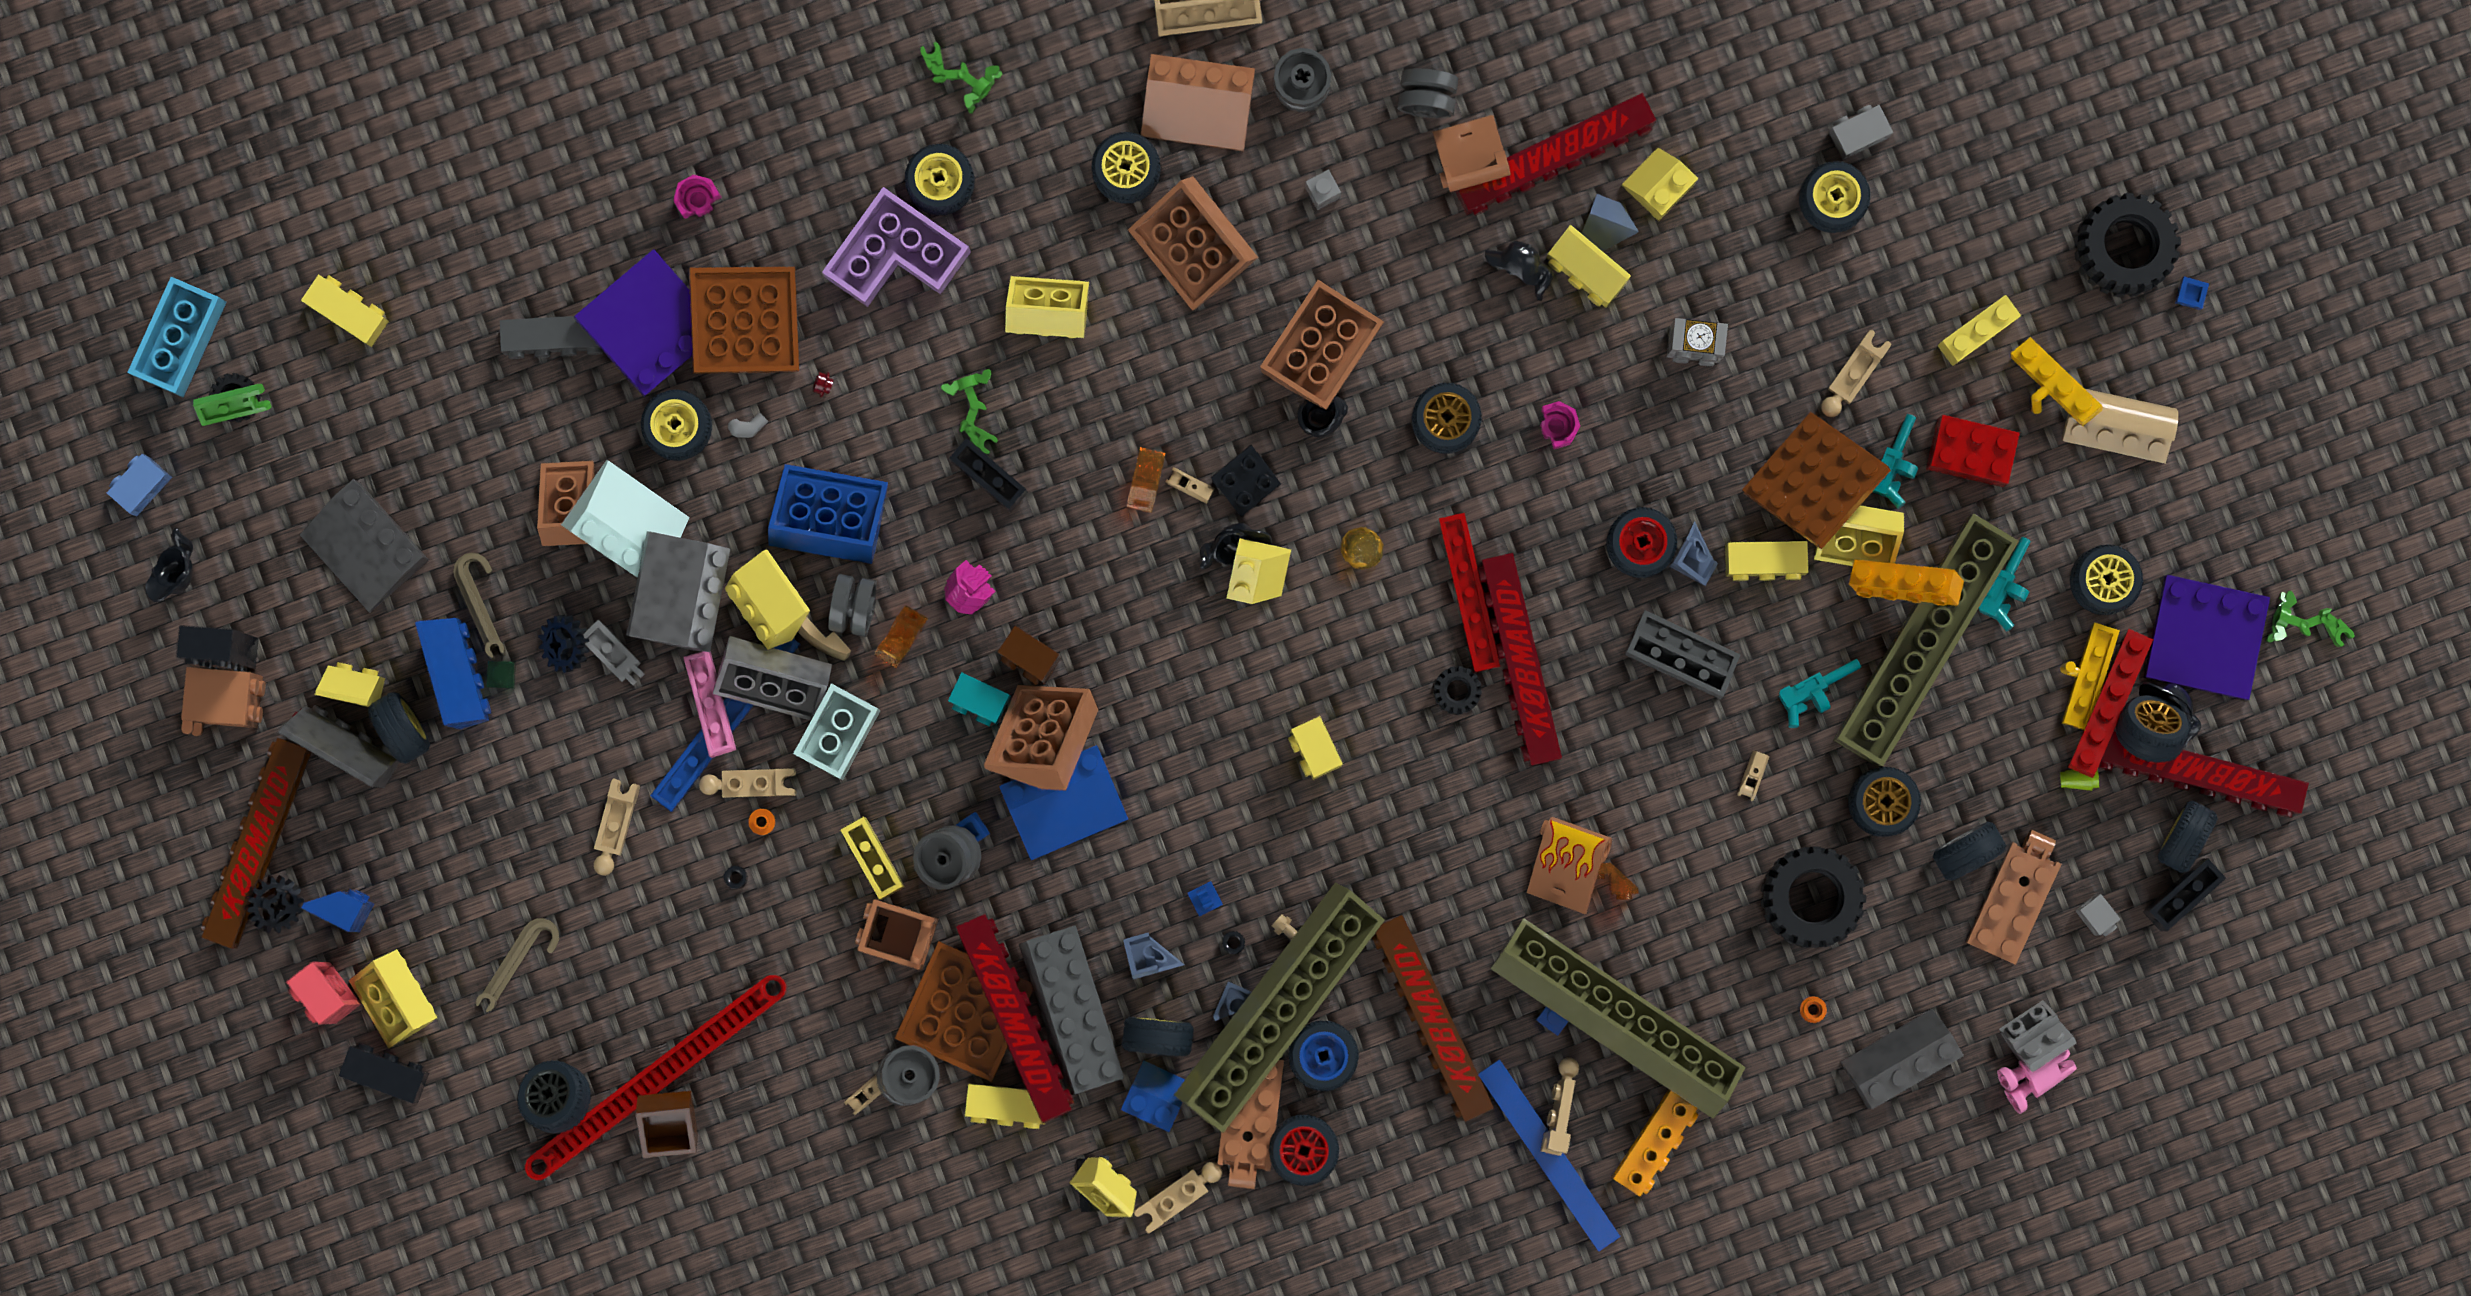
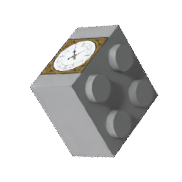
[1667,318,1728,366]

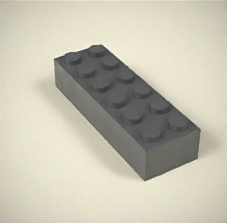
[1019,925,1124,1095]

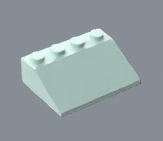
[561,460,689,578]

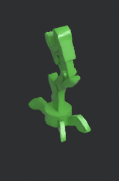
[920,42,1002,114]
[941,369,998,454]
[2266,591,2355,647]

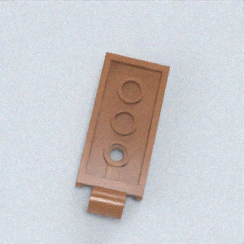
[1966,829,2061,965]
[1217,1060,1284,1189]

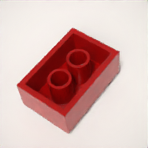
[1926,415,2020,487]

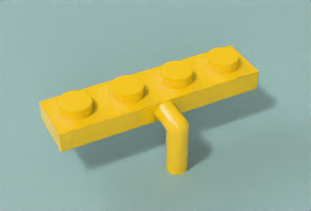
[2011,337,2103,427]
[2060,622,2120,730]

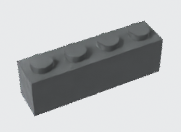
[500,316,603,359]

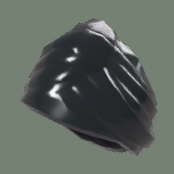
[1297,396,1349,437]

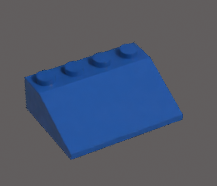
[768,464,888,564]
[415,618,491,730]
[999,745,1129,860]

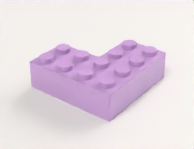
[822,187,971,307]

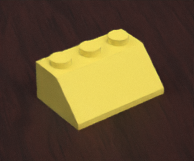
[1546,225,1631,308]
[1005,276,1089,338]
[1814,506,1904,566]
[725,550,810,650]
[349,950,437,1048]

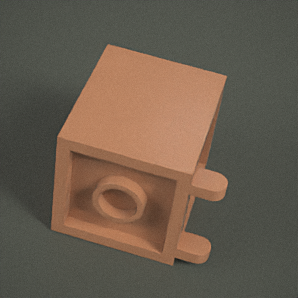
[181,667,266,736]
[855,899,939,970]

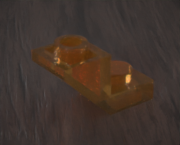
[1126,447,1166,513]
[874,605,928,668]
[1597,863,1639,900]

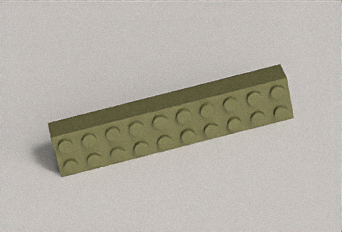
[1833,513,2019,768]
[1174,882,1385,1133]
[1491,918,1746,1118]

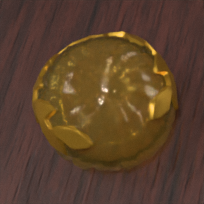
[1341,527,1384,570]

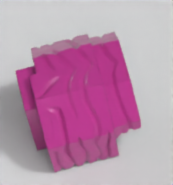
[673,174,722,219]
[1540,401,1580,450]
[944,560,996,615]

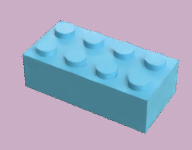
[127,277,227,398]

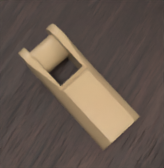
[1165,467,1215,504]
[1737,751,1770,801]
[844,1075,881,1115]

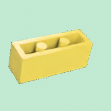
[301,274,389,347]
[1937,295,2021,366]
[1725,541,1808,581]
[841,817,905,900]
[965,1084,1046,1129]

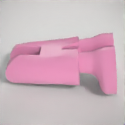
[1997,1049,2077,1114]

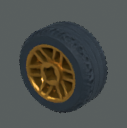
[1412,383,1482,454]
[2116,696,2190,762]
[1848,767,1921,837]

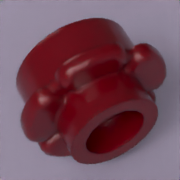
[812,372,833,397]

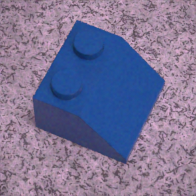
[301,889,374,932]
[1121,1060,1185,1132]

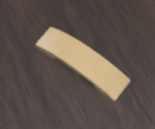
[795,589,851,661]

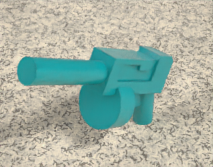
[1872,414,1919,509]
[1979,537,2031,632]
[1779,659,1861,728]

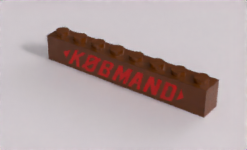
[201,738,312,949]
[1372,915,1494,1122]

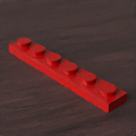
[1438,513,1500,673]
[2068,629,2153,778]

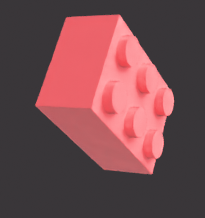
[287,962,362,1025]

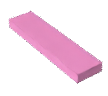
[683,651,736,758]

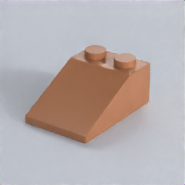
[537,461,595,546]

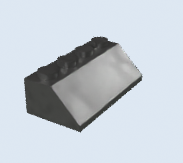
[713,636,832,720]
[1841,1009,1964,1109]

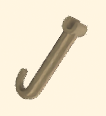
[453,553,506,660]
[476,918,559,1012]

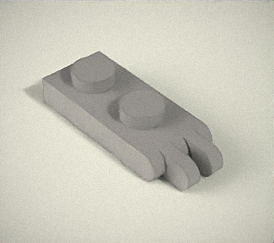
[584,620,645,685]

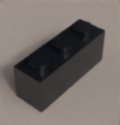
[949,438,1028,512]
[2143,858,2226,932]
[338,1043,429,1104]

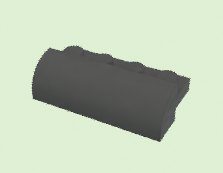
[1625,610,1740,700]

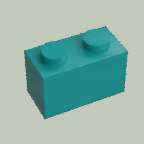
[948,672,1011,727]

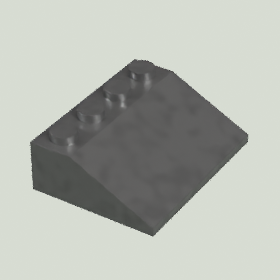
[300,479,429,613]
[626,531,730,652]
[279,705,400,788]

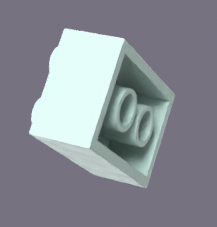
[793,684,881,780]

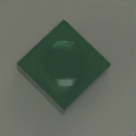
[487,661,516,689]

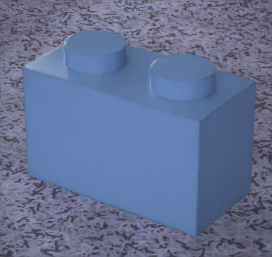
[107,454,172,517]

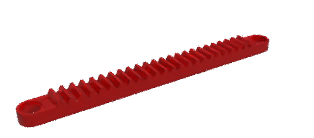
[525,975,787,1180]

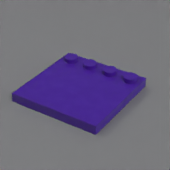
[574,249,692,397]
[2144,575,2270,700]

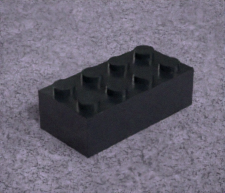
[176,625,258,672]

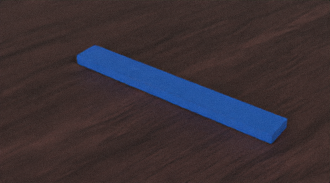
[650,639,801,812]
[1478,1059,1621,1251]

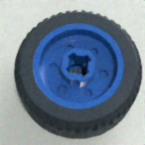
[1289,1021,1359,1091]

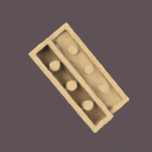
[1154,0,1262,36]
[2061,389,2178,464]

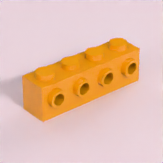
[1849,560,1964,606]
[1611,1089,1699,1196]

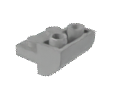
[1999,1000,2076,1072]

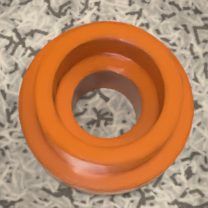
[749,809,775,835]
[1800,996,1827,1023]

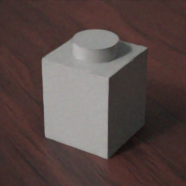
[1305,170,1341,210]
[2075,894,2121,937]

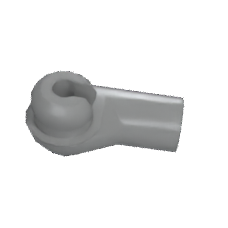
[728,413,769,438]

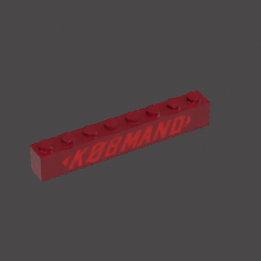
[1455,93,1657,216]
[1477,553,1562,767]
[2098,732,2309,818]
[956,914,1074,1124]

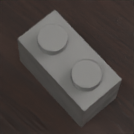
[1829,105,1893,160]

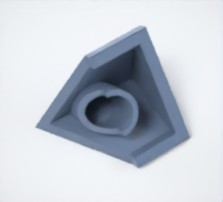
[1581,194,1639,252]
[1669,521,1718,586]
[1123,933,1185,979]
[1213,982,1252,1021]

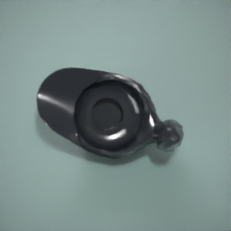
[1485,241,1553,301]
[1200,523,1272,569]
[145,528,193,602]
[2139,682,2201,748]

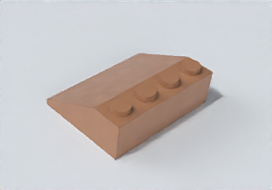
[1141,54,1255,152]
[1128,177,1258,311]
[1260,280,1384,410]
[984,685,1098,791]

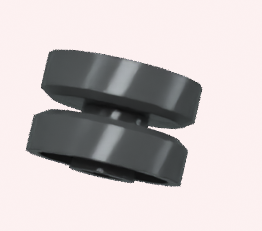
[1273,48,1331,112]
[1397,68,1458,118]
[829,574,877,637]
[913,825,982,890]
[876,1045,940,1106]

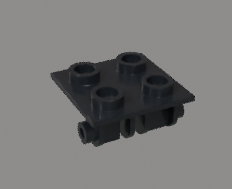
[1210,445,1281,517]

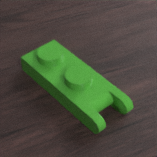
[193,384,272,426]

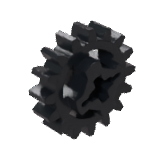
[538,614,590,673]
[244,875,304,933]

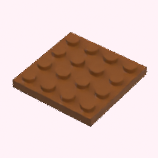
[689,267,799,374]
[1742,412,1891,550]
[895,941,1033,1082]

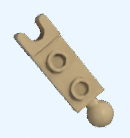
[1821,330,1891,417]
[699,769,797,798]
[593,778,640,876]
[1541,1057,1579,1156]
[1133,1162,1222,1234]

